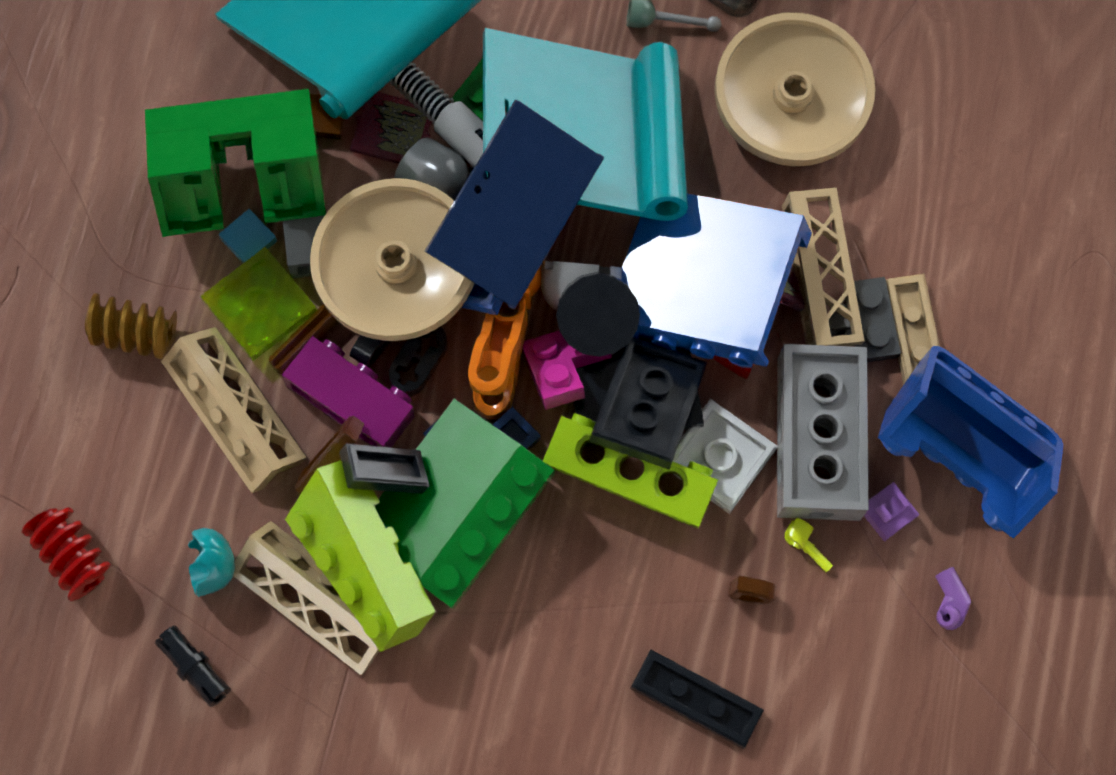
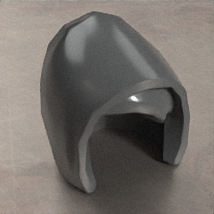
[394,137,471,200]

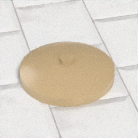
[714,13,875,166]
[310,178,474,341]

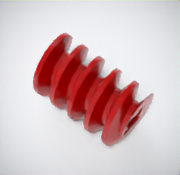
[21,507,112,602]

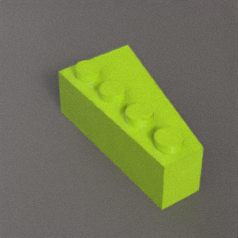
[285,460,435,652]

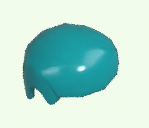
[188,528,235,597]

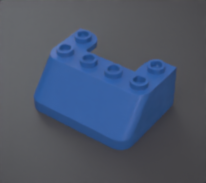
[878,346,1064,539]

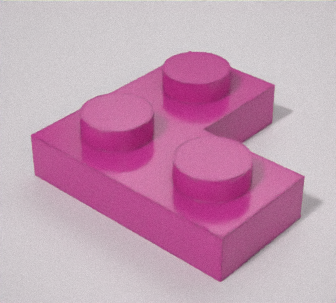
[522,331,612,410]

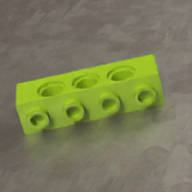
[543,413,718,529]

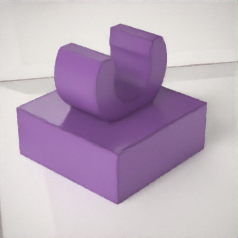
[864,482,920,542]

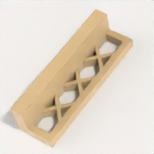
[782,187,865,346]
[161,327,307,493]
[233,521,379,675]

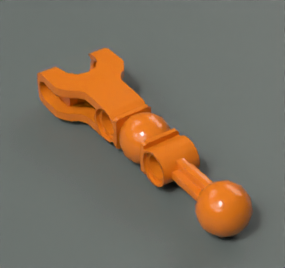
[468,266,542,419]

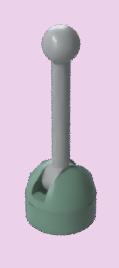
[626,0,721,32]

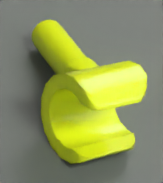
[784,518,833,572]

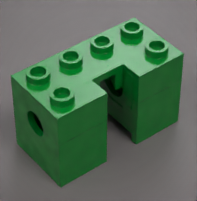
[145,89,326,237]

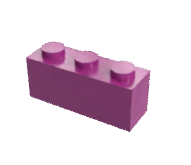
[282,336,414,448]

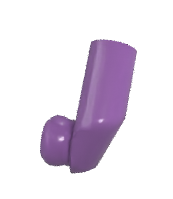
[935,567,971,630]

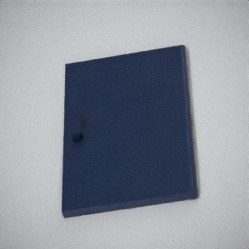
[424,100,604,309]

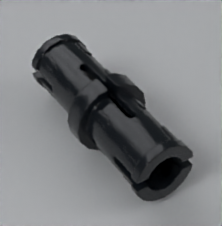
[155,625,231,707]

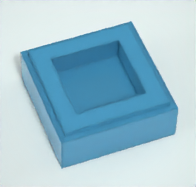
[218,209,277,267]

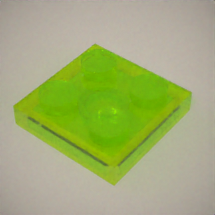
[200,247,317,362]

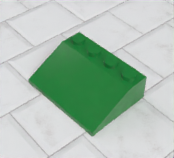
[374,399,555,609]

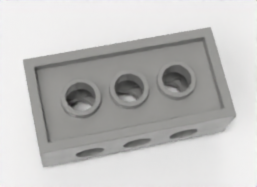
[777,344,868,521]

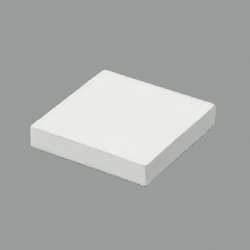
[673,399,778,514]

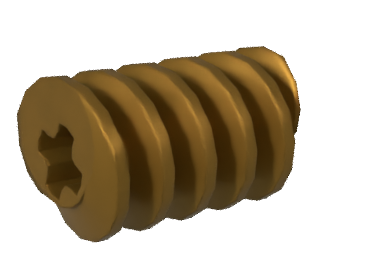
[85,293,177,360]

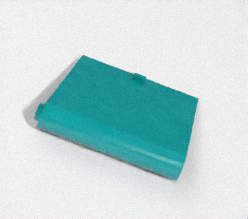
[215,0,481,119]
[483,28,688,221]

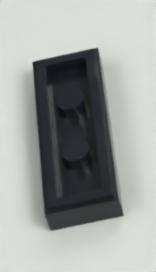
[630,649,764,749]

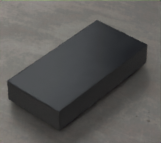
[339,444,429,494]

